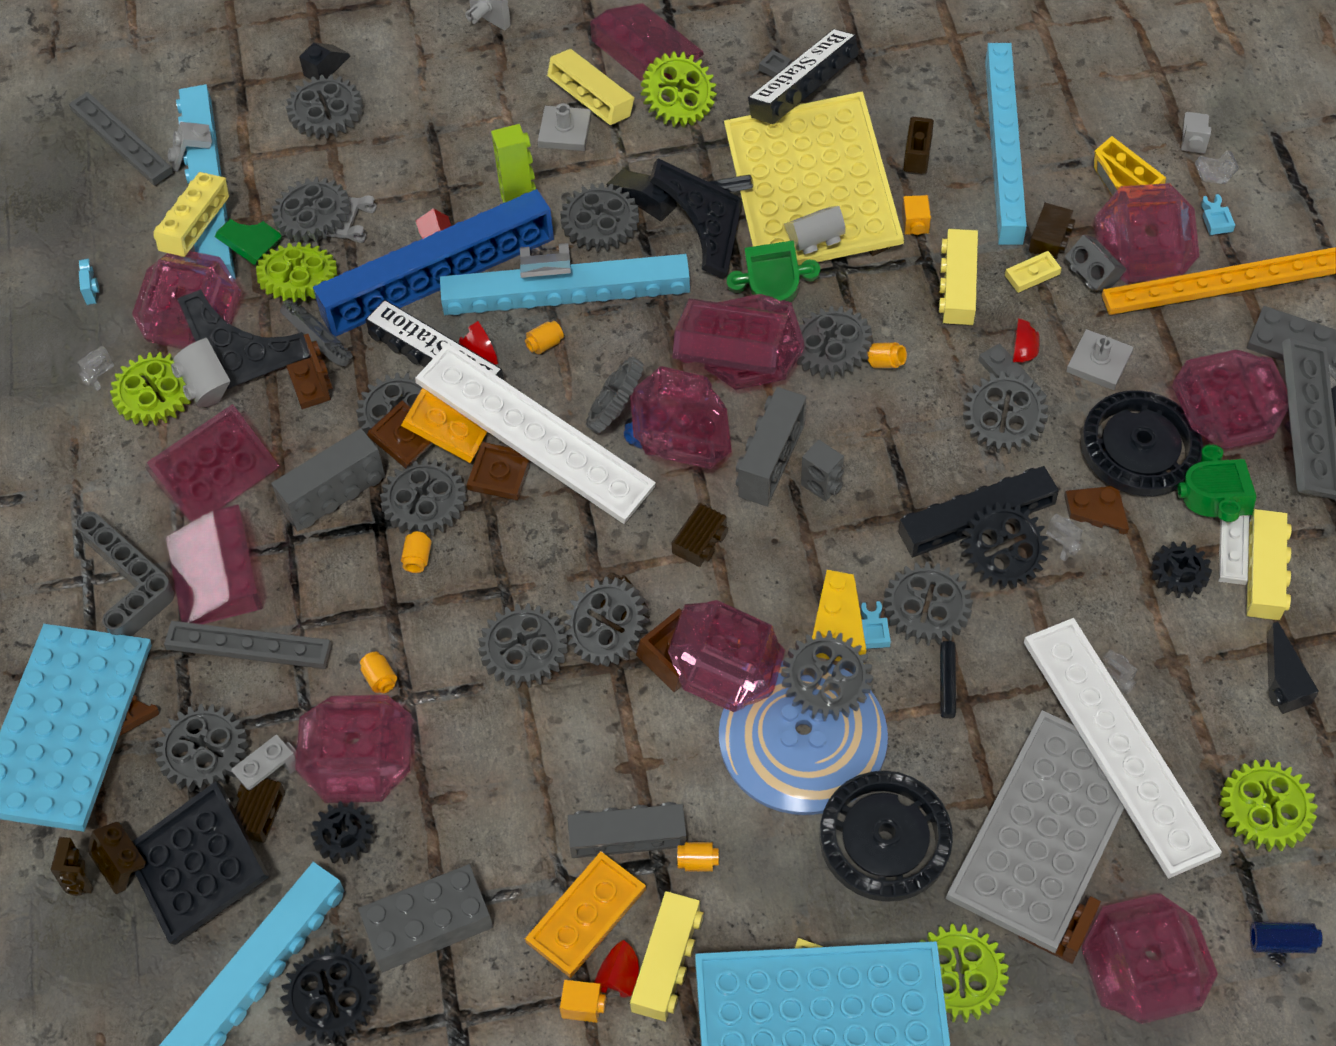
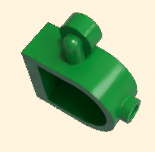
[727,240,820,312]
[1177,444,1257,522]

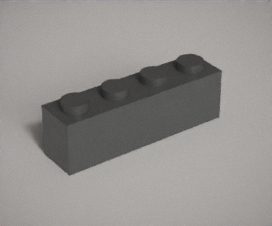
[567,802,686,858]

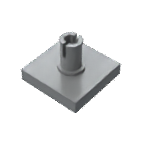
[465,0,511,31]
[538,103,592,151]
[1066,329,1134,390]

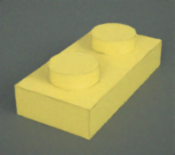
[1005,251,1061,293]

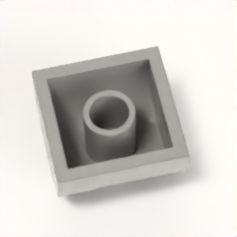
[784,206,845,255]
[171,338,230,407]

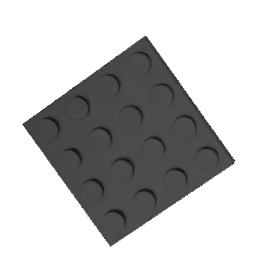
[132,781,269,945]

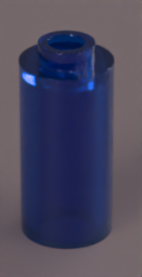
[1250,922,1323,954]

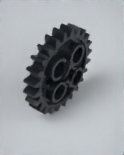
[960,502,1049,590]
[280,945,380,1044]

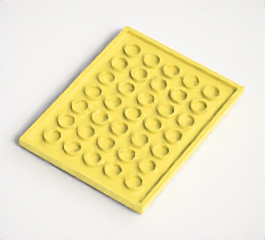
[724,91,904,265]

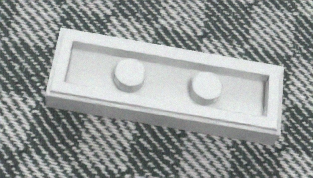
[1219,515,1249,585]

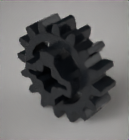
[1150,541,1212,598]
[310,801,375,864]

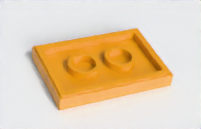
[401,388,487,463]

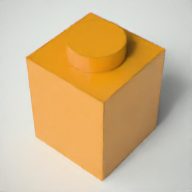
[902,195,931,235]
[560,980,606,1023]

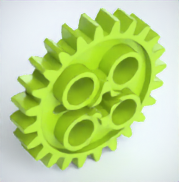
[640,51,717,128]
[256,242,337,302]
[110,352,191,426]
[1219,760,1318,852]
[919,924,1009,1023]

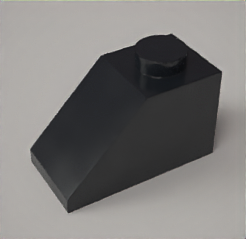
[299,42,350,80]

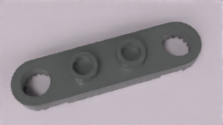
[280,300,352,366]

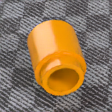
[525,321,564,355]
[867,342,907,368]
[401,531,432,573]
[360,651,397,693]
[677,842,719,872]

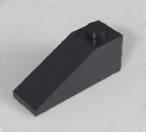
[606,170,677,222]
[1267,621,1319,714]

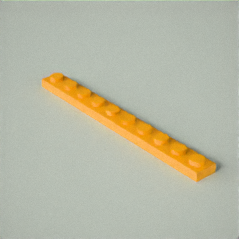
[1101,247,1336,315]

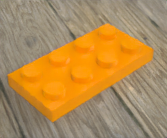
[525,851,646,978]

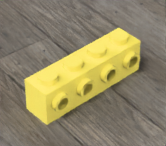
[547,49,634,125]
[154,172,229,257]
[939,229,978,325]
[1247,509,1292,620]
[630,891,704,1022]

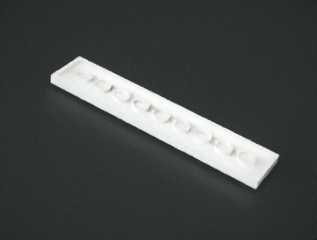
[415,343,656,524]
[1024,618,1222,879]

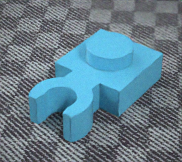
[1201,194,1235,235]
[79,259,99,305]
[861,601,891,649]

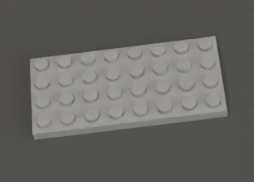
[946,710,1125,953]

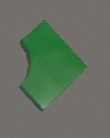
[214,219,282,266]

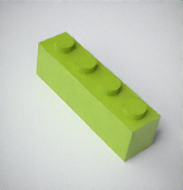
[491,124,536,203]

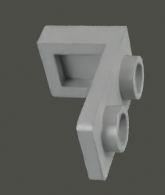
[1181,112,1211,153]
[168,122,212,172]
[232,734,299,790]

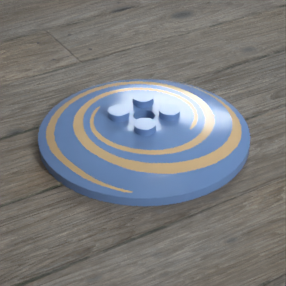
[719,660,888,815]

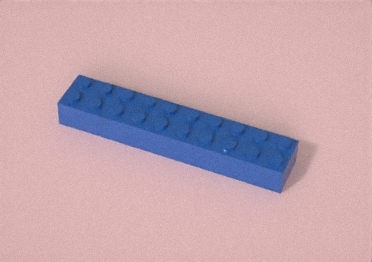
[313,189,554,337]

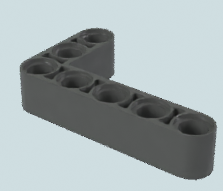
[76,511,175,636]

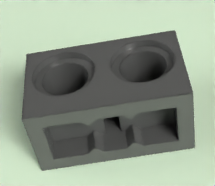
[1065,235,1127,291]
[801,439,844,502]

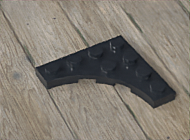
[650,158,742,279]
[177,290,310,390]

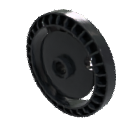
[1081,390,1203,496]
[819,771,953,902]

